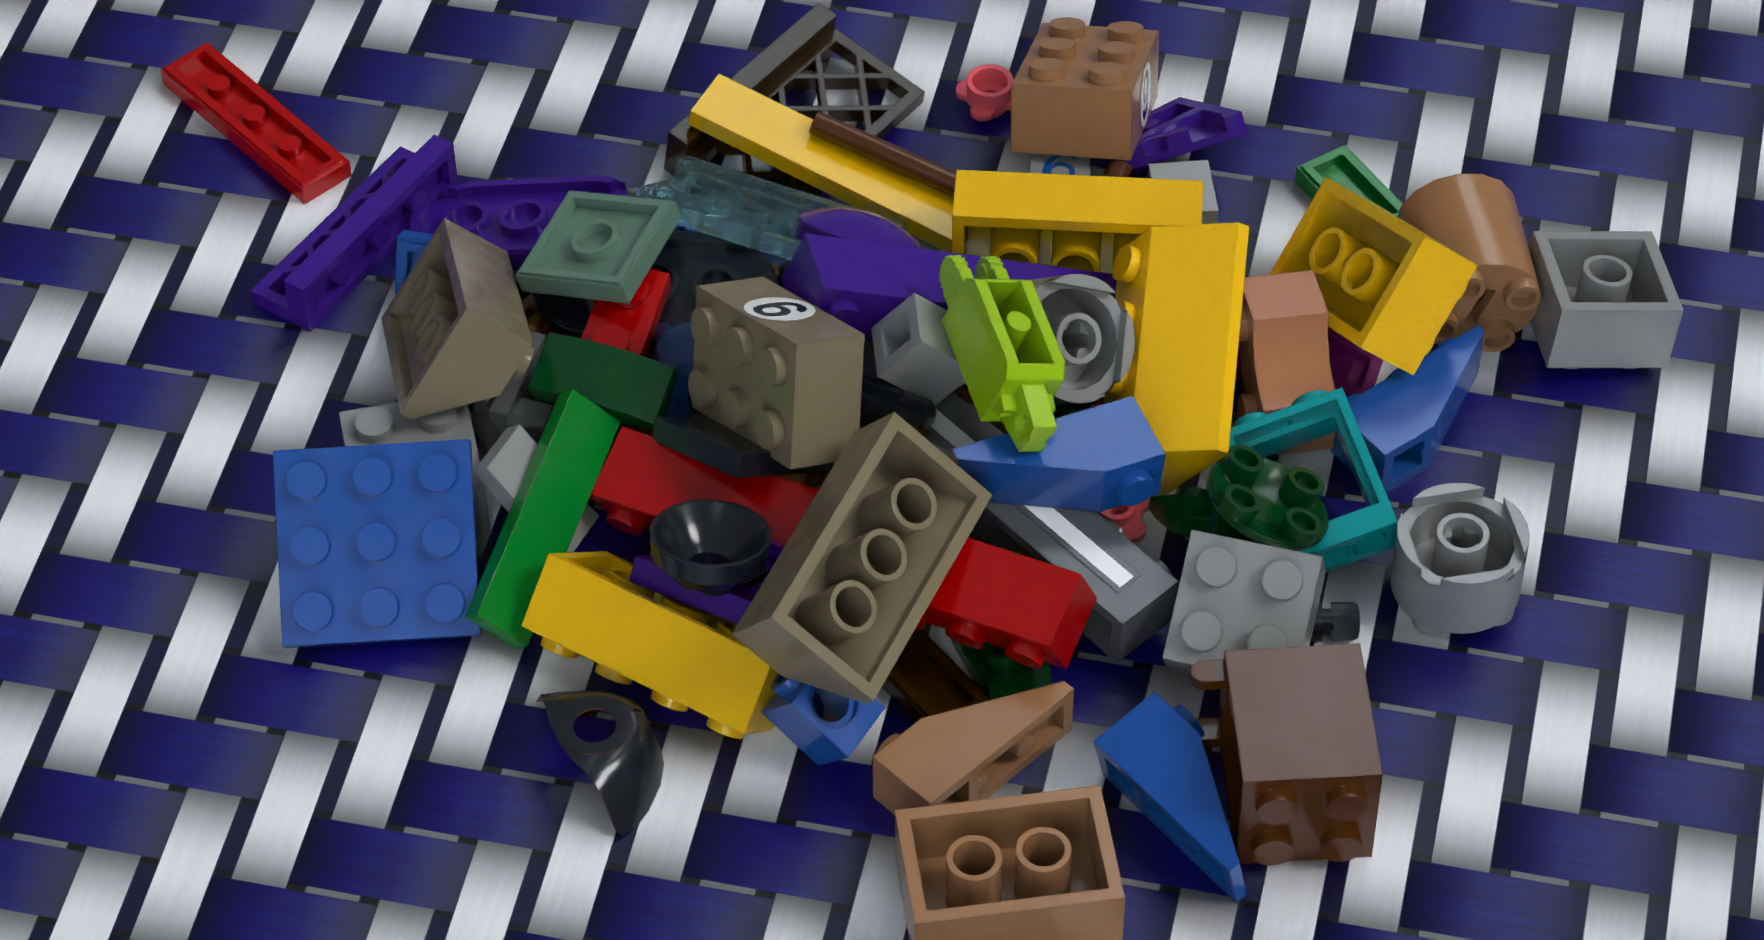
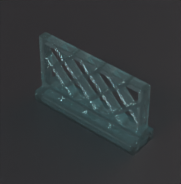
[626,156,907,261]

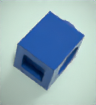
[761,674,886,766]

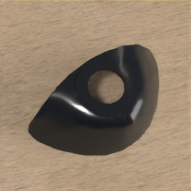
[536,690,664,836]

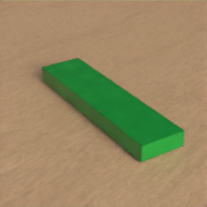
[465,389,621,648]

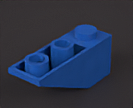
[1330,325,1485,493]

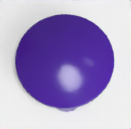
[795,207,919,248]

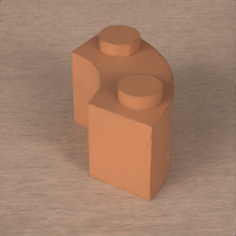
[1237,270,1335,455]

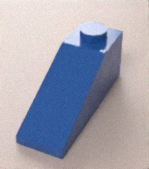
[951,396,1165,512]
[1094,691,1247,904]

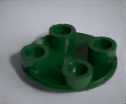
[1206,444,1329,551]

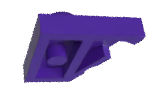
[1090,97,1248,175]

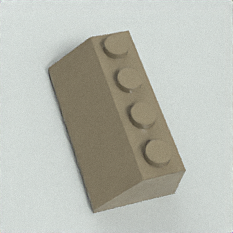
[381,218,534,419]
[731,412,992,704]

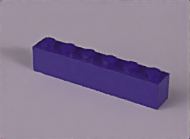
[781,233,1117,342]

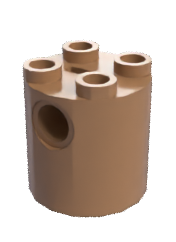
[1397,174,1542,352]

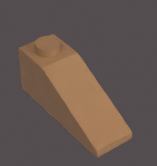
[872,681,1074,815]

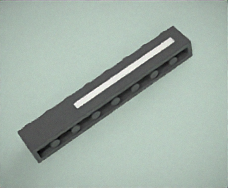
[859,341,1178,663]

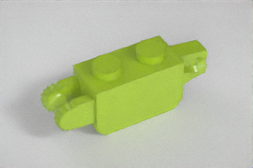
[938,255,1065,452]

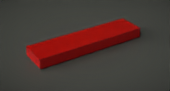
[160,42,352,204]

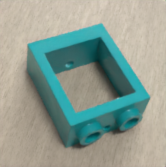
[1229,387,1398,572]

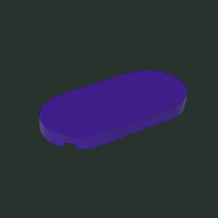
[406,175,640,271]

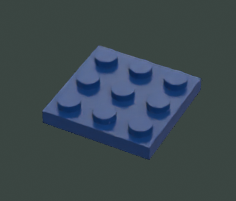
[273,439,482,648]

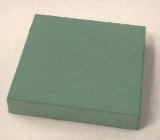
[515,190,682,304]

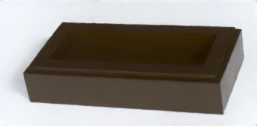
[882,629,991,723]

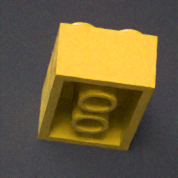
[1269,177,1478,376]

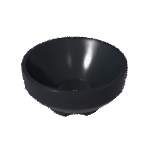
[649,499,771,596]

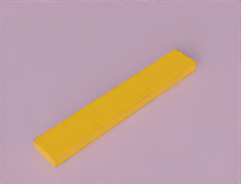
[688,74,954,253]

